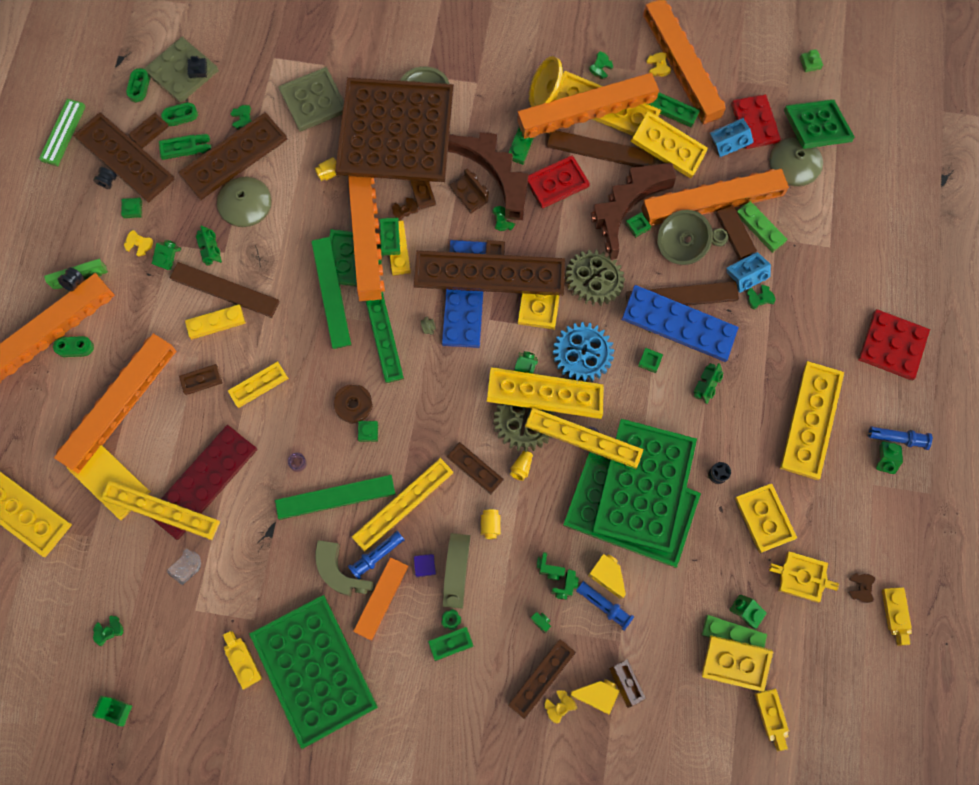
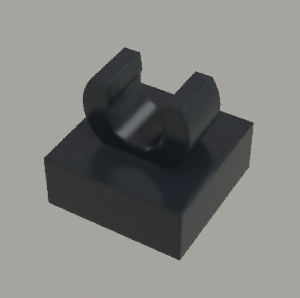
[187,56,207,78]

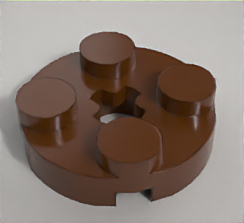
[334,384,373,424]

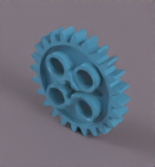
[553,322,615,382]

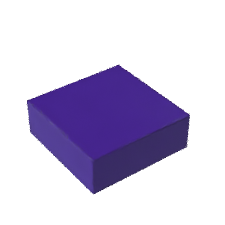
[414,554,436,577]

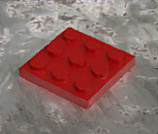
[858,309,930,381]

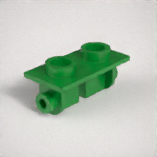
[195,225,222,266]
[693,363,724,404]

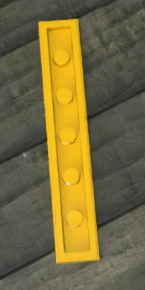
[525,408,644,469]
[352,458,454,552]
[100,481,220,540]

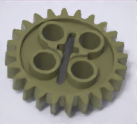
[565,250,625,306]
[493,404,555,452]

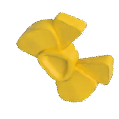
[647,52,671,76]
[124,230,153,257]
[545,691,577,724]

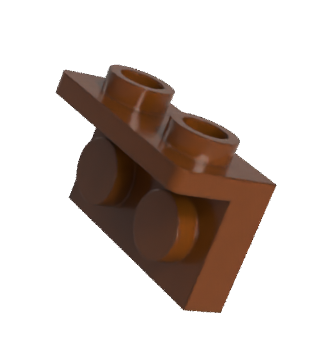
[450,168,489,213]

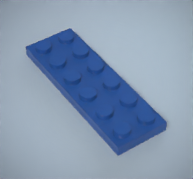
[442,240,487,348]
[621,285,739,362]

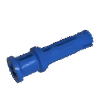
[868,426,933,450]
[348,531,405,580]
[576,581,635,631]

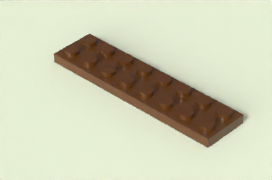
[414,250,565,296]

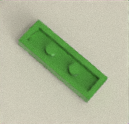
[737,201,788,253]
[44,259,108,290]
[701,615,767,648]

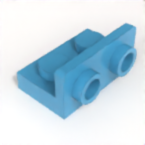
[710,118,754,157]
[726,252,771,293]

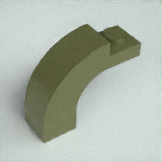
[443,533,471,609]
[316,540,374,597]

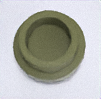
[712,228,728,247]
[421,316,436,335]

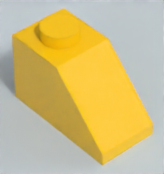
[588,554,626,600]
[569,679,619,714]

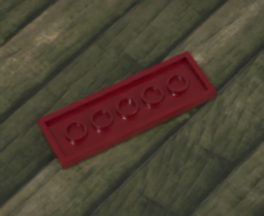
[151,424,258,540]

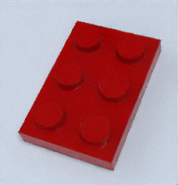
[731,94,781,149]
[528,155,590,209]

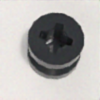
[93,167,117,189]
[58,267,84,292]
[708,462,731,484]

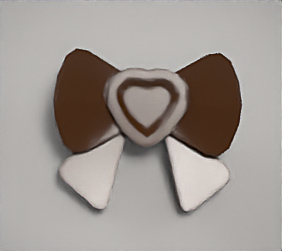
[392,198,419,221]
[848,573,876,603]

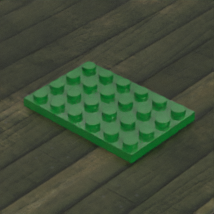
[593,419,697,554]
[563,452,701,568]
[249,595,379,749]

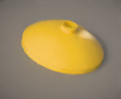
[529,56,563,107]

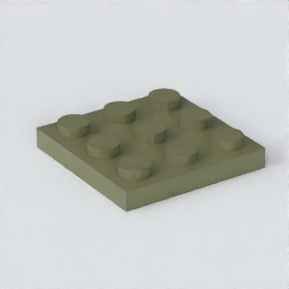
[144,37,219,104]
[278,67,344,132]

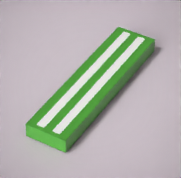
[39,99,86,166]

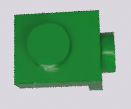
[151,240,181,270]
[513,351,538,374]
[876,441,903,474]
[536,552,566,581]
[551,570,579,600]
[729,595,767,629]
[92,696,132,727]

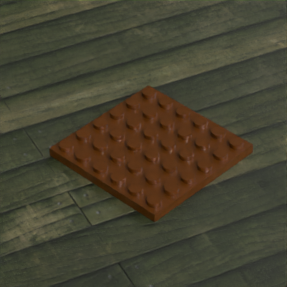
[335,77,454,183]

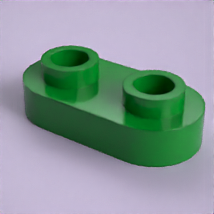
[126,68,150,103]
[161,102,198,126]
[53,336,94,357]

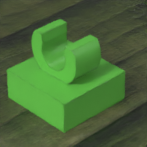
[800,49,823,72]

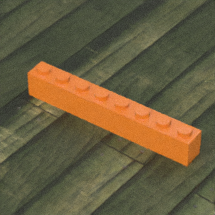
[643,0,726,125]
[517,72,659,139]
[641,169,789,226]
[348,176,385,301]
[0,273,115,383]
[54,333,177,474]

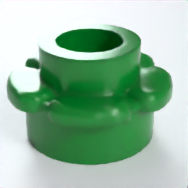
[441,610,461,630]

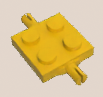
[769,552,839,603]

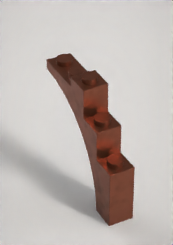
[448,132,528,221]
[590,163,676,260]

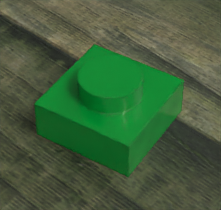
[121,198,142,218]
[625,212,652,238]
[638,348,663,373]
[358,421,379,442]
[530,612,551,633]

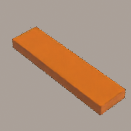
[353,557,409,641]

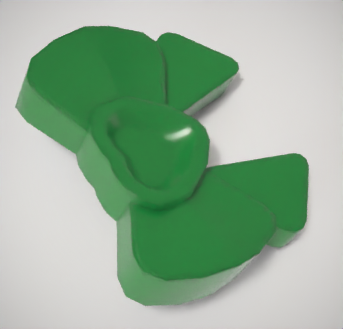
[589,51,613,79]
[231,105,252,129]
[492,206,516,231]
[747,285,775,310]
[93,616,124,646]

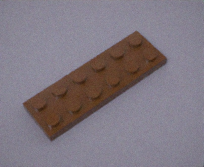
[74,112,175,203]
[178,112,288,200]

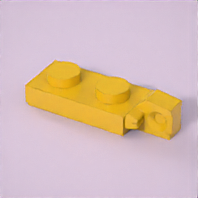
[882,588,912,646]
[223,631,263,690]
[754,689,789,751]

